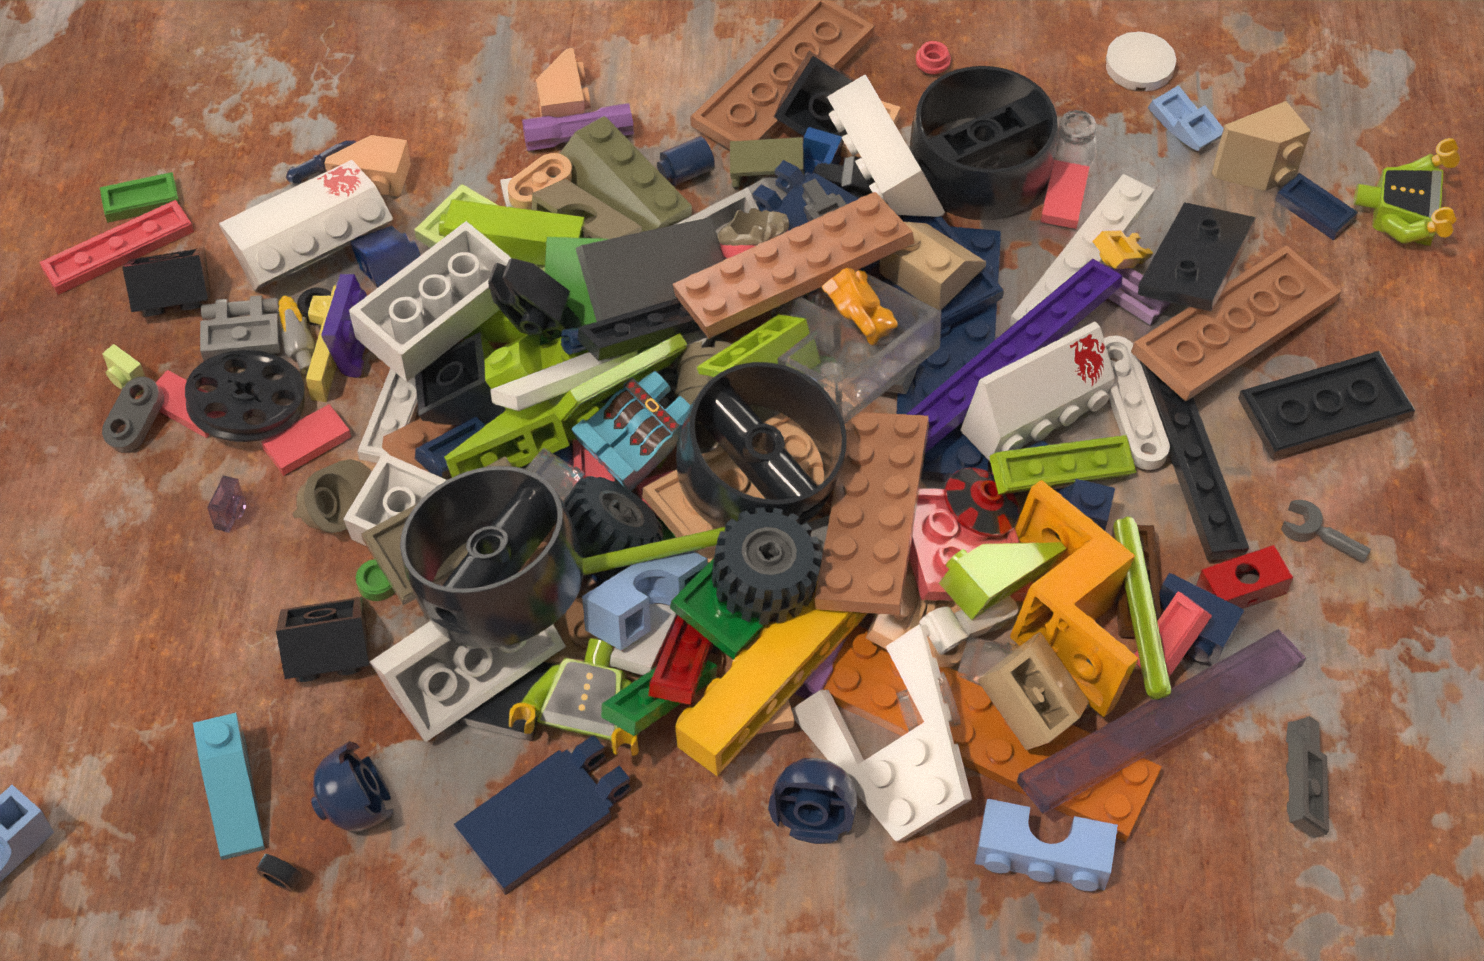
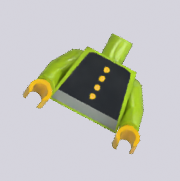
[1353,138,1460,246]
[508,638,639,755]

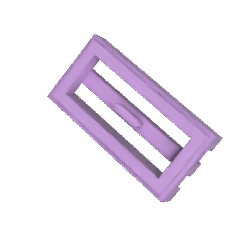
[1107,265,1171,325]

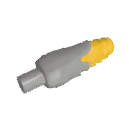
[278,296,316,375]

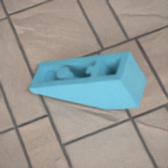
[193,713,265,860]

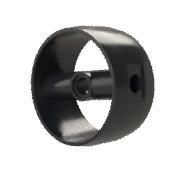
[909,66,1058,220]
[676,362,847,528]
[400,466,583,648]

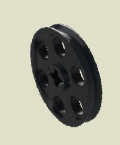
[185,350,305,442]

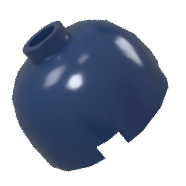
[311,741,394,832]
[768,758,857,844]

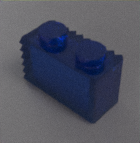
[350,225,421,287]

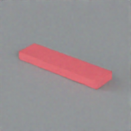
[39,200,194,295]

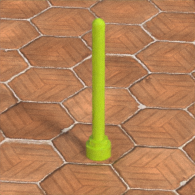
[582,527,725,576]

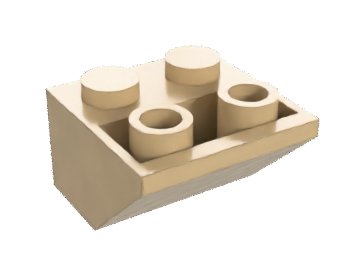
[977,632,1089,750]

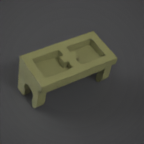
[730,137,805,188]

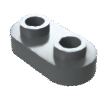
[102,377,164,453]

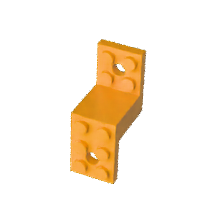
[1010,480,1139,717]

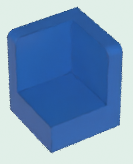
[803,127,842,174]

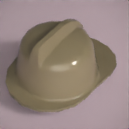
[292,459,372,533]

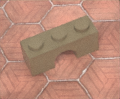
[532,179,642,239]

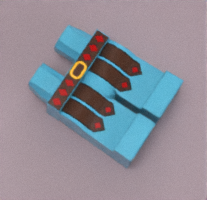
[571,371,690,491]

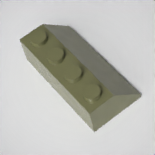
[551,116,692,232]

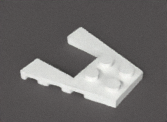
[791,624,972,842]

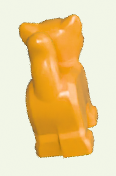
[822,268,898,345]

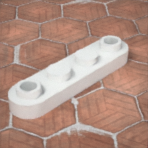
[1104,336,1170,470]

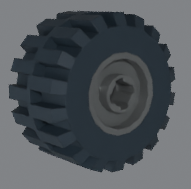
[552,476,663,581]
[712,507,822,625]

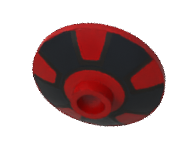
[944,468,1019,537]

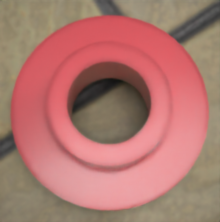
[916,41,951,74]

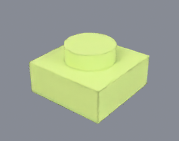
[102,344,145,396]

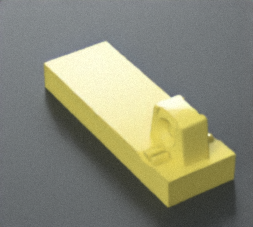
[306,285,337,402]

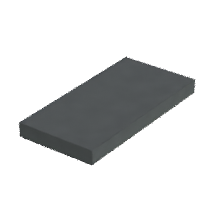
[575,217,724,322]

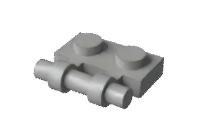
[200,295,280,360]

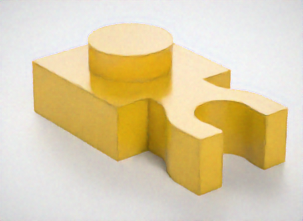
[1092,230,1154,269]

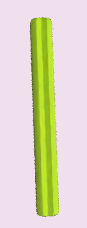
[1113,517,1171,700]

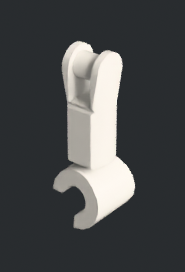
[919,596,1018,655]

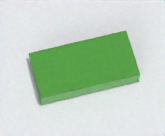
[99,172,180,223]

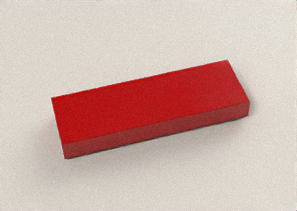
[648,615,713,705]

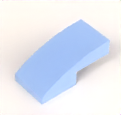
[1148,85,1224,151]

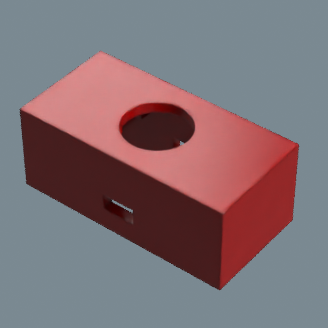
[1196,545,1294,609]

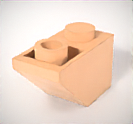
[536,48,591,117]
[324,135,411,197]

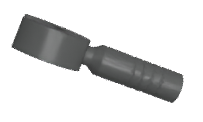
[1281,500,1371,563]

